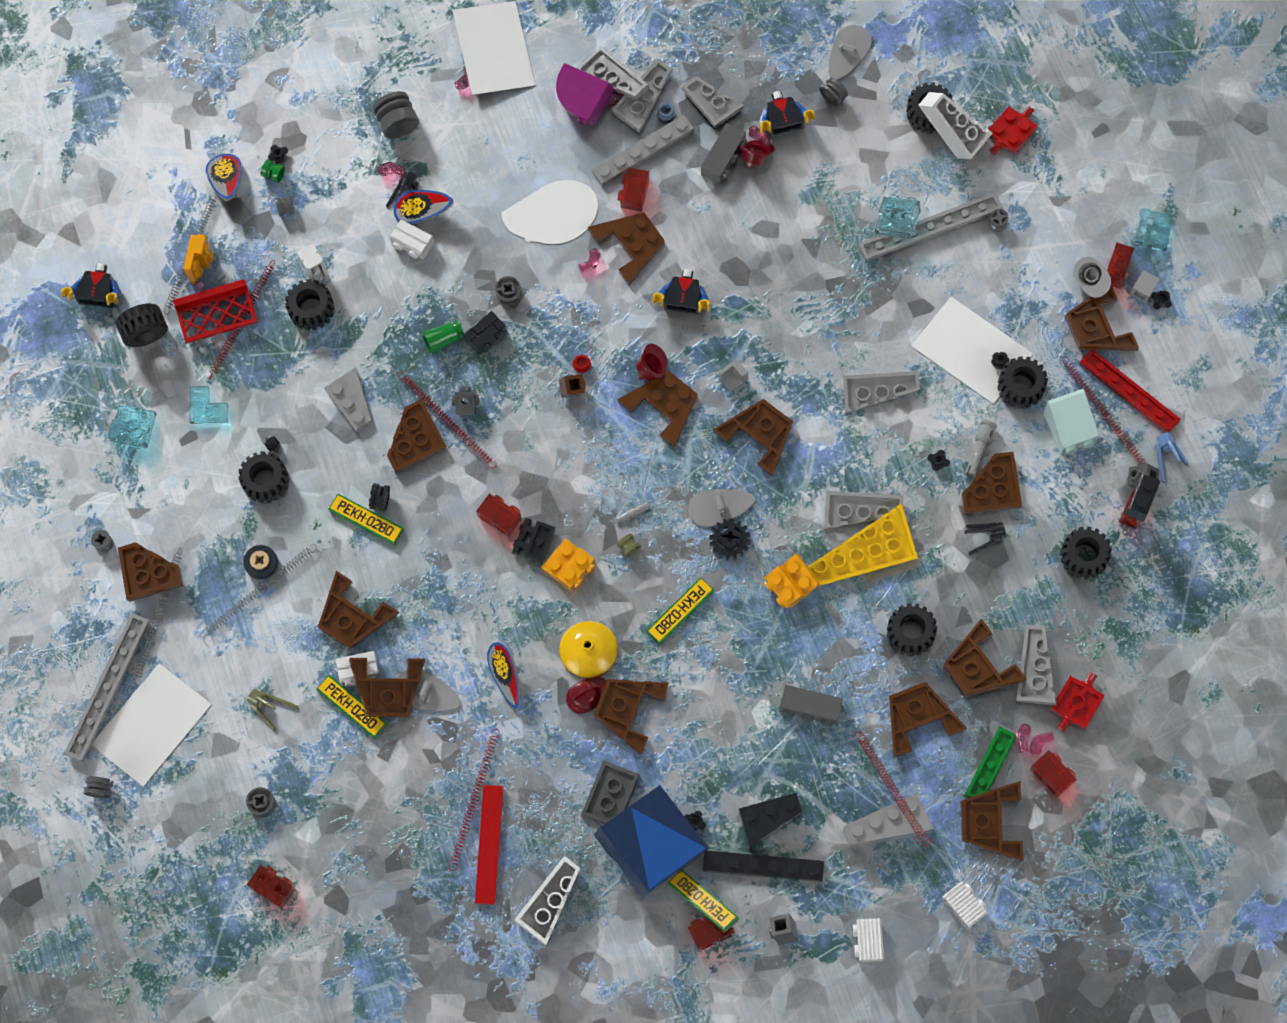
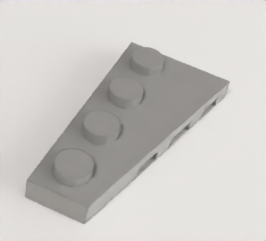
[577,46,650,100]
[611,58,672,133]
[842,371,920,414]
[824,491,903,530]
[1016,625,1057,705]

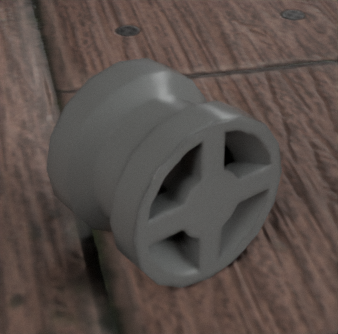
[276,196,294,216]
[989,209,1009,232]
[91,530,113,553]

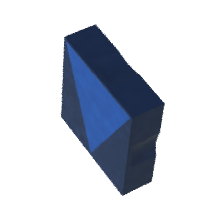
[594,785,709,899]

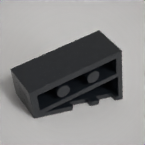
[739,793,802,851]

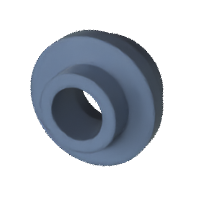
[657,103,675,121]

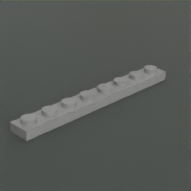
[858,192,1003,262]
[64,613,150,762]

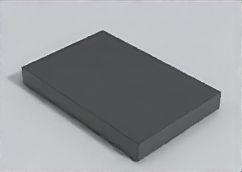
[581,760,640,825]

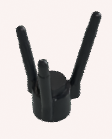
[386,171,419,208]
[964,522,1006,555]

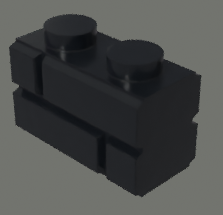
[463,311,507,355]
[1125,474,1161,522]

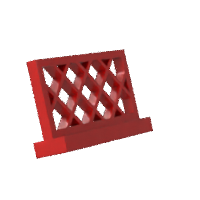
[173,279,258,344]

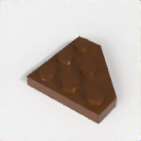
[387,399,447,474]
[961,451,1022,514]
[118,542,184,602]

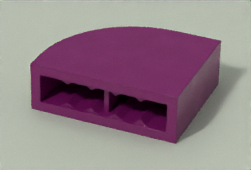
[556,63,615,127]

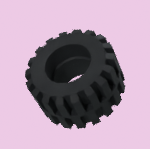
[906,82,954,134]
[285,279,335,331]
[115,303,168,347]
[997,356,1048,409]
[238,451,289,503]
[1060,526,1112,580]
[887,603,937,656]

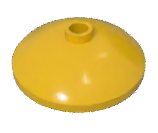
[559,621,618,678]

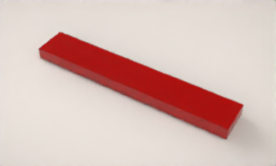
[1079,350,1181,433]
[475,785,504,905]

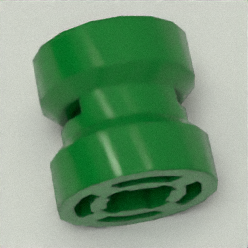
[260,159,285,183]

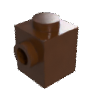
[559,374,586,398]

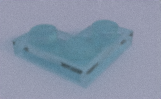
[189,386,228,424]

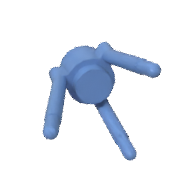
[1155,432,1189,482]

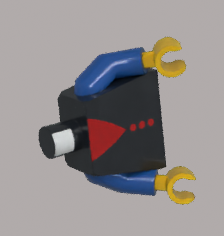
[759,91,816,137]
[61,263,121,308]
[652,269,710,315]

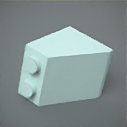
[1043,389,1099,454]

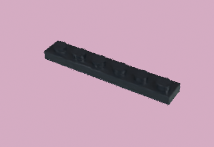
[703,851,824,882]

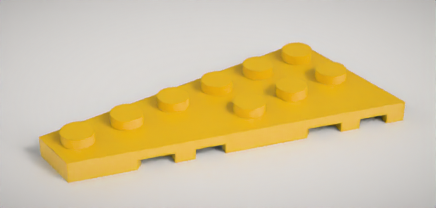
[808,503,918,587]

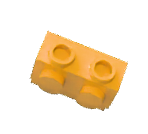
[183,234,214,284]
[541,538,596,592]
[764,554,821,608]

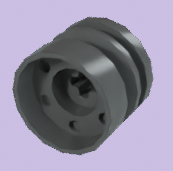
[373,91,419,139]

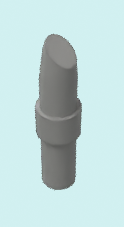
[617,502,650,524]

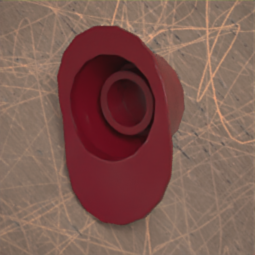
[741,140,775,169]
[636,343,668,381]
[566,676,607,714]

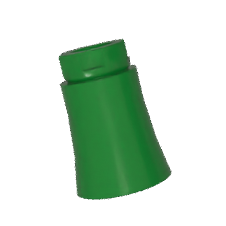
[421,320,464,355]

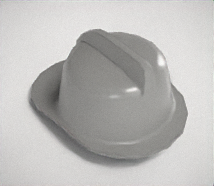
[1073,257,1111,298]

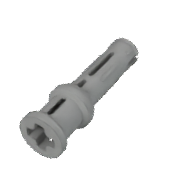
[965,420,997,478]

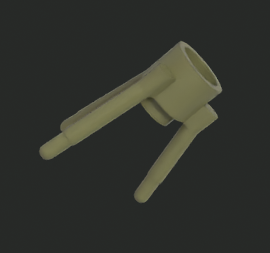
[247,689,298,731]

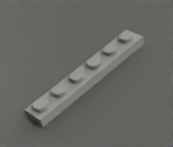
[592,115,694,187]

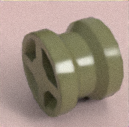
[617,534,641,558]

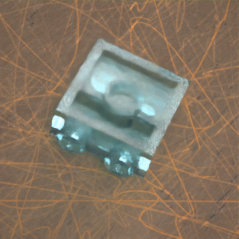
[875,195,921,238]
[108,405,157,449]

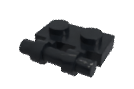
[512,518,555,563]

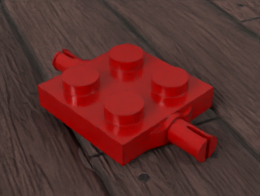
[987,106,1038,155]
[1050,672,1105,733]

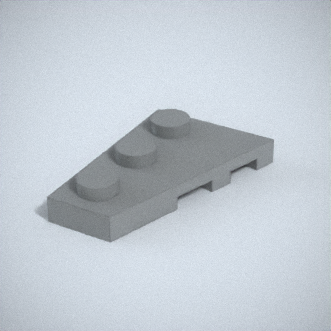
[682,76,744,128]
[325,367,372,433]

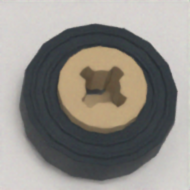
[243,545,278,580]

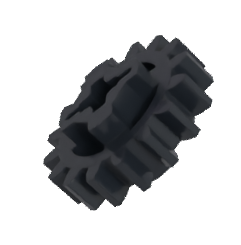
[709,518,751,561]

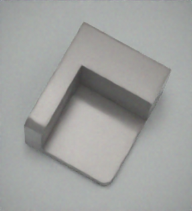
[1130,270,1159,304]
[719,359,748,392]

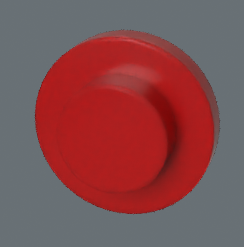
[572,355,591,373]

